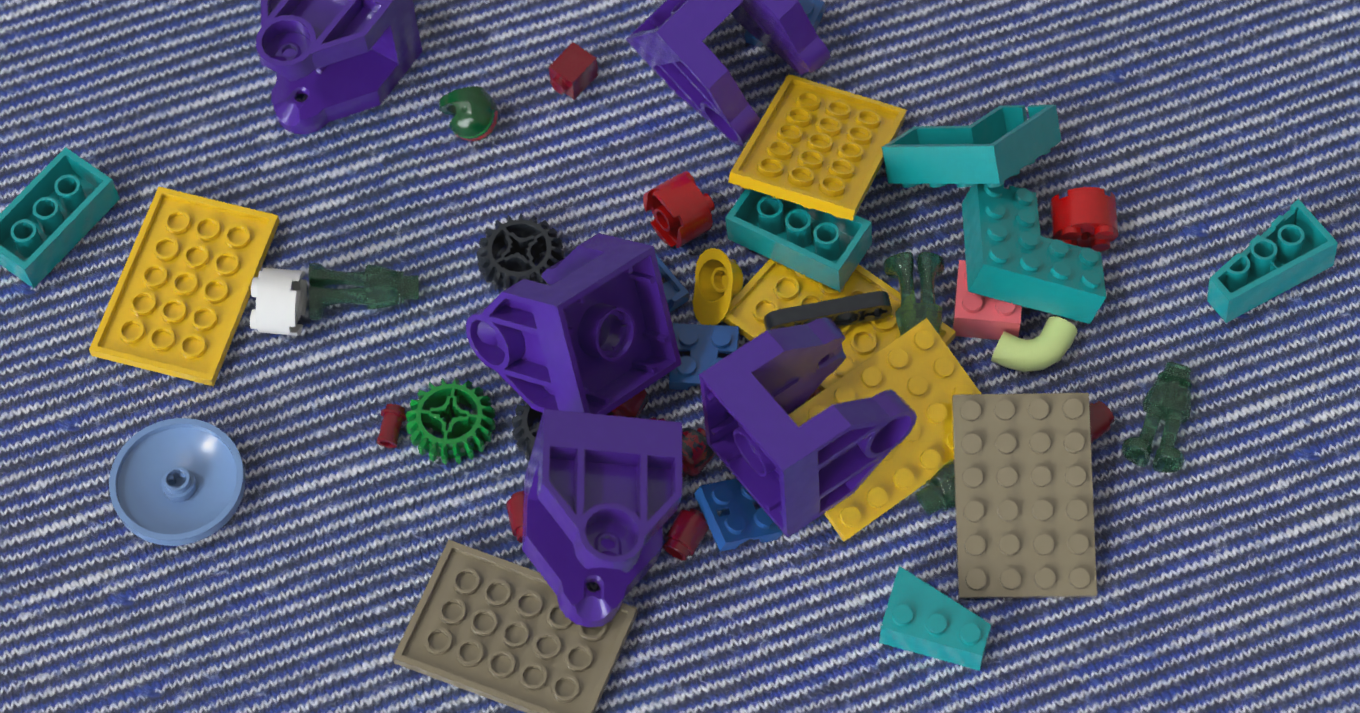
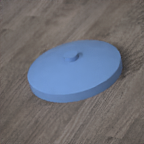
[109,418,246,546]

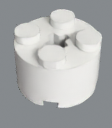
[250,268,307,336]

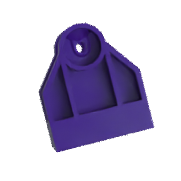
[256,0,423,134]
[626,0,831,146]
[466,233,682,415]
[699,317,917,538]
[522,409,682,627]

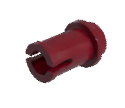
[376,404,407,448]

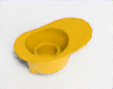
[693,248,744,325]

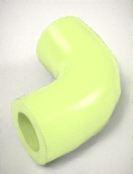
[991,316,1078,372]

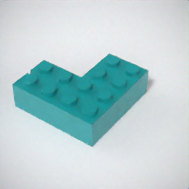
[882,105,1062,188]
[962,184,1106,324]

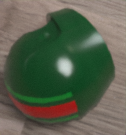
[439,86,499,141]

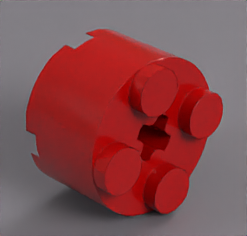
[643,171,715,248]
[1050,187,1118,252]

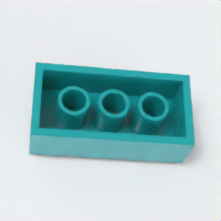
[0,147,120,288]
[725,189,872,292]

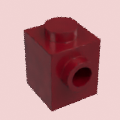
[549,42,598,100]

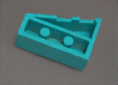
[879,566,991,671]

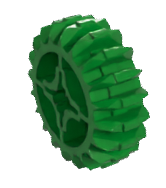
[406,377,496,465]

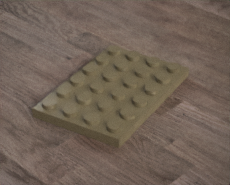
[952,393,1097,599]
[392,540,638,713]

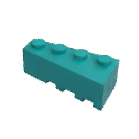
[1207,199,1338,323]

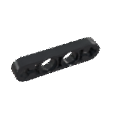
[763,291,892,330]

